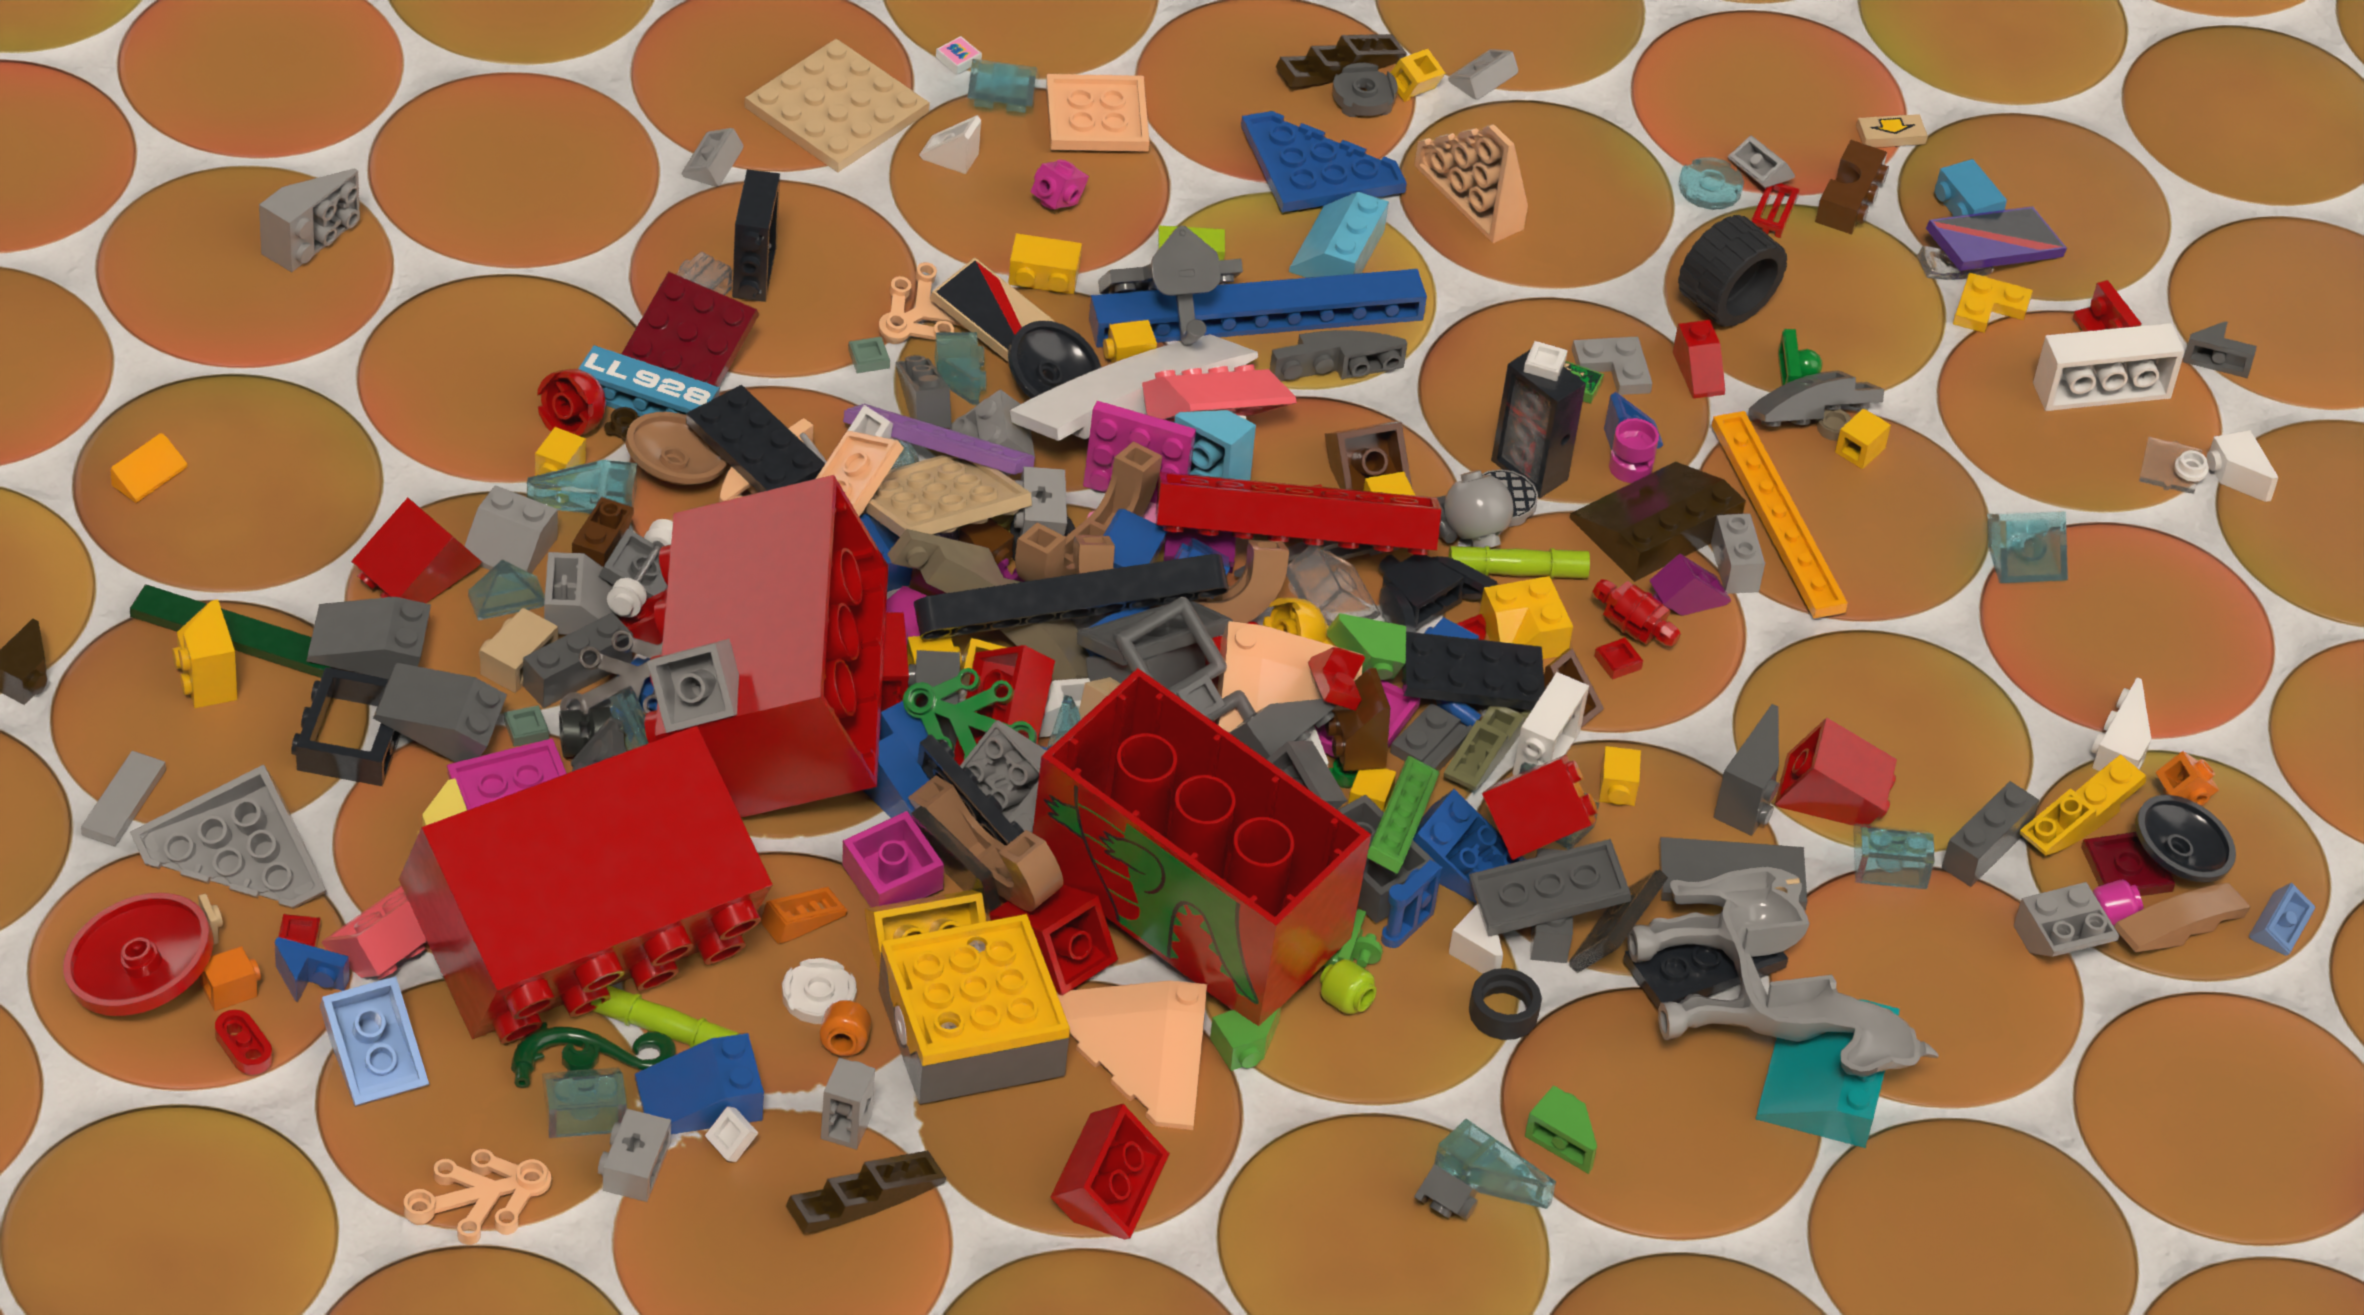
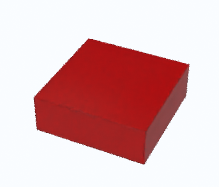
[1594,637,1644,680]
[278,914,321,947]

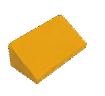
[110,433,188,503]

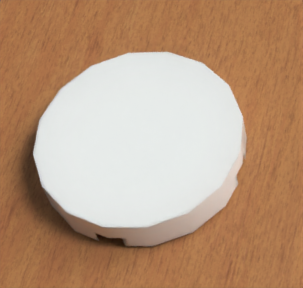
[782,958,857,1024]

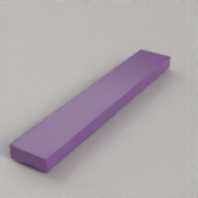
[843,404,1035,475]

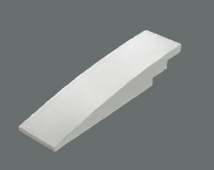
[1010,334,1258,441]

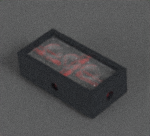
[1491,349,1586,499]

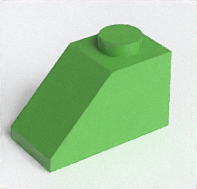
[1327,613,1406,680]
[1210,1007,1281,1071]
[1525,1085,1597,1174]

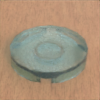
[1678,157,1744,210]

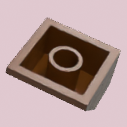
[1325,422,1412,491]
[1325,668,1391,771]

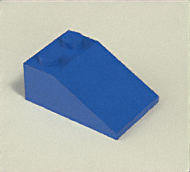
[635,1033,764,1134]

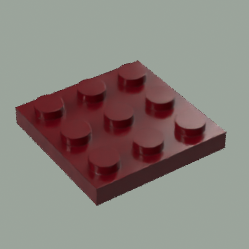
[621,271,759,387]

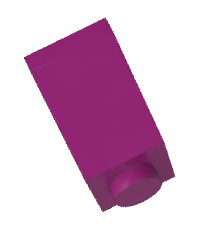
[1649,554,1732,616]

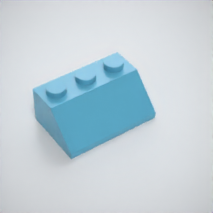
[1289,192,1389,278]
[1174,410,1256,480]

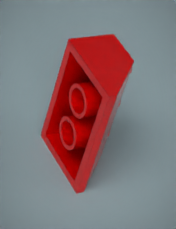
[1050,1103,1170,1240]

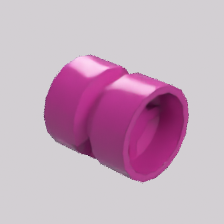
[1609,418,1659,483]

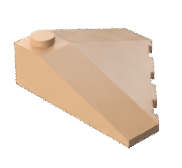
[1414,125,1528,243]
[1216,621,1363,732]
[1057,980,1207,1130]

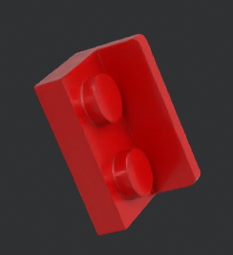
[2073,280,2142,332]

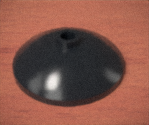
[1008,321,1102,399]
[2135,795,2236,882]

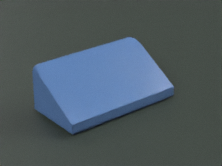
[2249,882,2316,956]

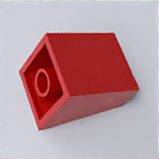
[351,497,482,603]
[1775,717,1897,828]
[1482,754,1598,860]
[989,884,1118,995]

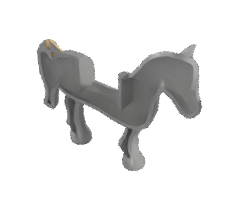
[1627,867,1939,1077]

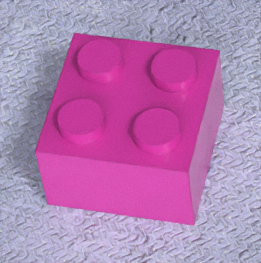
[842,811,944,907]

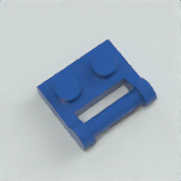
[1381,859,1442,948]

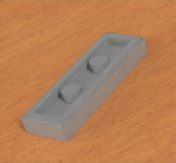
[81,751,166,846]

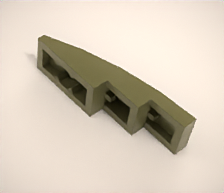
[1444,706,1532,791]

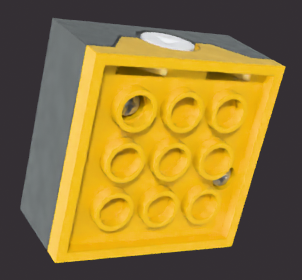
[878,914,1070,1104]

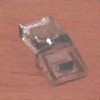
[1917,246,1994,280]

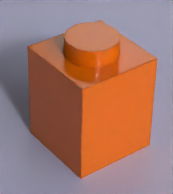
[200,946,261,1011]

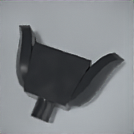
[1378,554,1498,633]

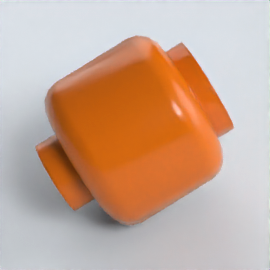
[819,1000,871,1056]

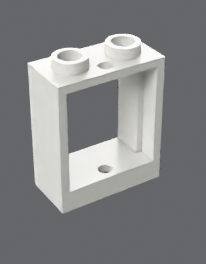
[1512,672,1589,776]

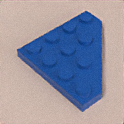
[1241,111,1407,212]

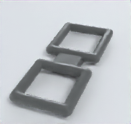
[1115,597,1255,721]

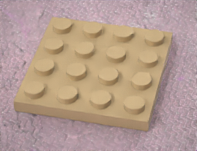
[745,39,930,172]
[864,454,1032,537]

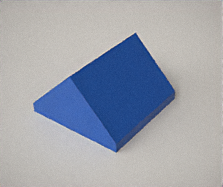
[1103,509,1168,569]

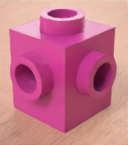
[1030,160,1089,210]

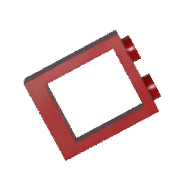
[881,612,909,712]

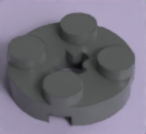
[1332,63,1398,117]

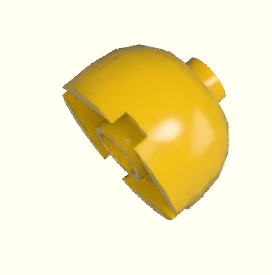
[1263,597,1328,643]

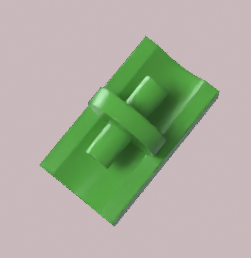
[1323,909,1383,968]

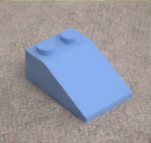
[320,976,429,1107]

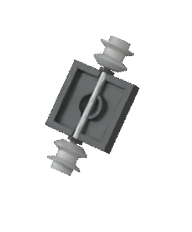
[599,519,673,617]

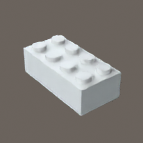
[2033,323,2185,411]

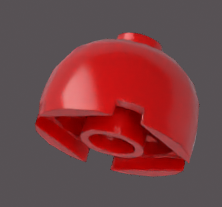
[537,369,606,437]

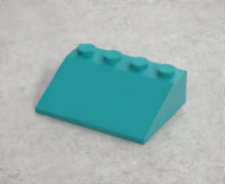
[1756,999,1900,1148]

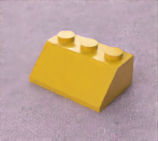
[864,890,986,974]

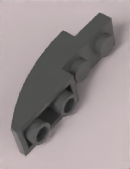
[1270,330,1408,381]
[1748,370,1884,426]

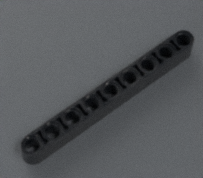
[913,554,1229,640]

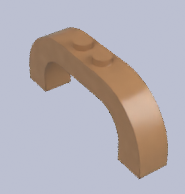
[1015,441,1162,581]
[1073,535,1289,623]
[908,776,1063,912]

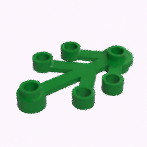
[903,668,1037,760]

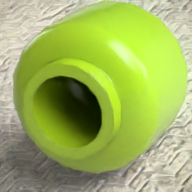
[1320,959,1377,1014]

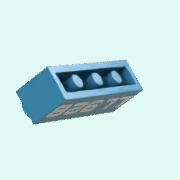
[578,345,720,416]

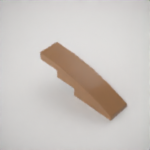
[2114,883,2251,952]

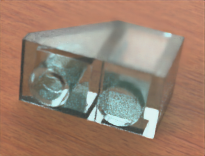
[934,332,986,405]

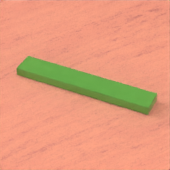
[1367,756,1440,874]

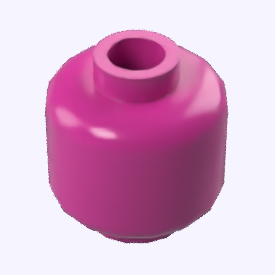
[2093,879,2144,926]

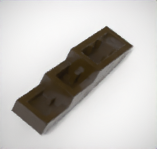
[1276,34,1407,87]
[786,1150,946,1234]

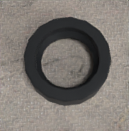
[1469,968,1542,1040]

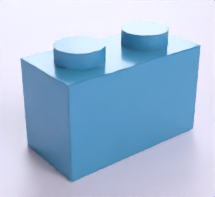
[1935,159,2007,217]

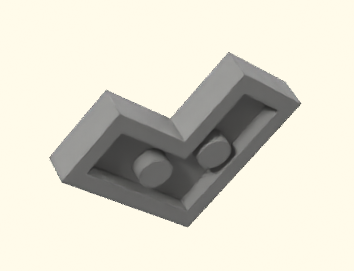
[1572,337,1653,395]

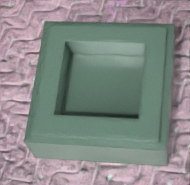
[848,337,890,373]
[504,705,549,747]

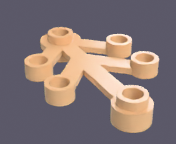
[879,262,966,344]
[404,1149,551,1245]

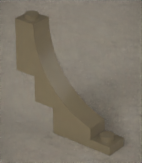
[887,529,1090,681]

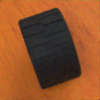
[1678,215,1787,327]

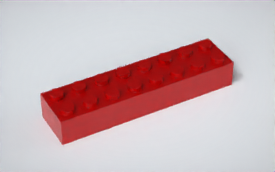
[1155,472,1442,555]

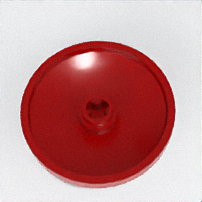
[63,893,214,1016]

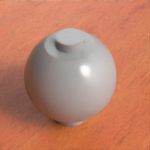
[1444,470,1513,548]

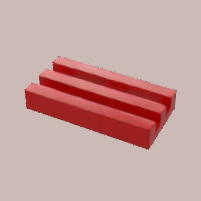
[1751,183,1800,238]

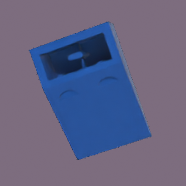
[1413,789,1526,903]

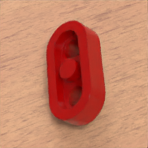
[215,1009,272,1075]

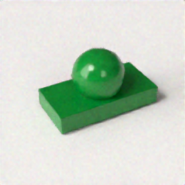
[1778,329,1823,386]

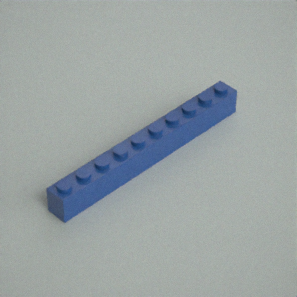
[1089,269,1427,348]

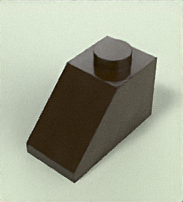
[0,619,47,705]

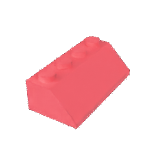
[1142,364,1297,422]
[322,885,427,979]

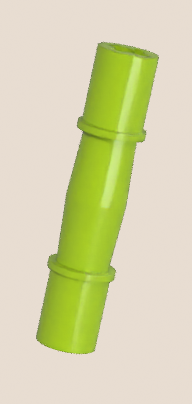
[1448,546,1590,579]
[591,985,741,1048]

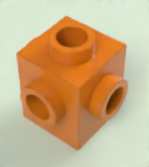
[2155,751,2219,806]

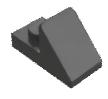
[2183,322,2257,378]

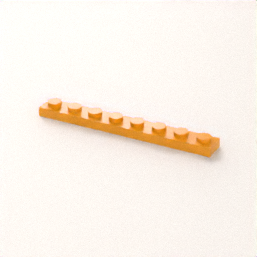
[1711,411,1848,619]

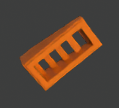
[761,887,847,944]

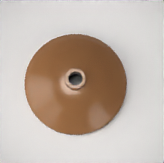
[625,412,727,485]

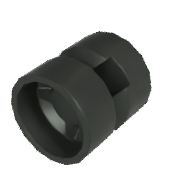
[559,706,613,758]

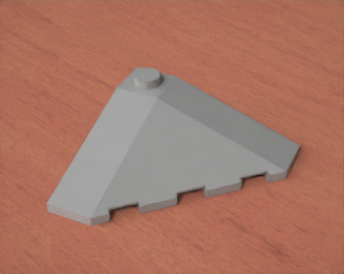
[130,765,327,909]

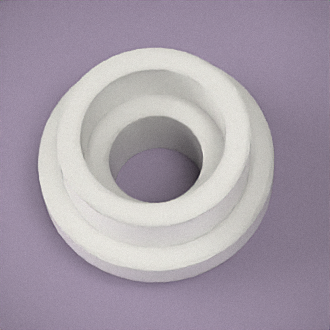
[2174,450,2209,482]

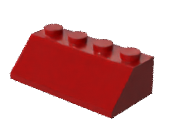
[953,645,1055,766]

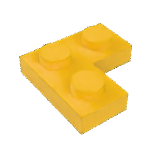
[1953,272,2033,333]

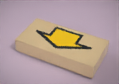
[1856,114,1928,147]

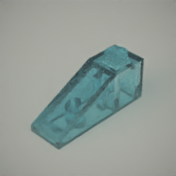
[527,460,637,513]
[1434,1119,1556,1209]

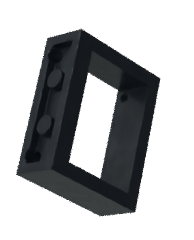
[732,169,780,302]
[291,667,401,787]

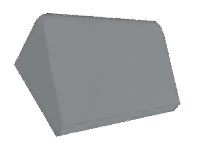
[1448,49,1518,99]
[682,128,744,187]
[1728,135,1795,188]

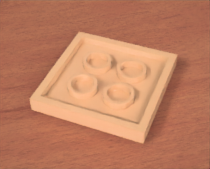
[1046,74,1149,151]

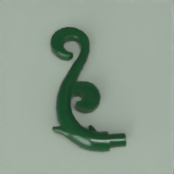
[511,1022,676,1088]

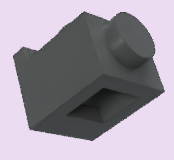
[1414,1164,1478,1220]

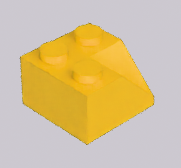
[1479,576,1573,659]
[172,599,238,708]

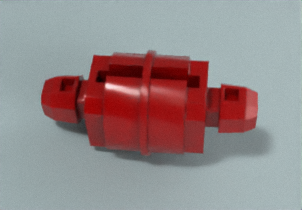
[1592,579,1681,647]

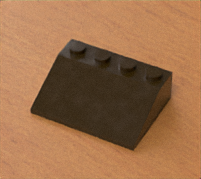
[1570,461,1746,582]

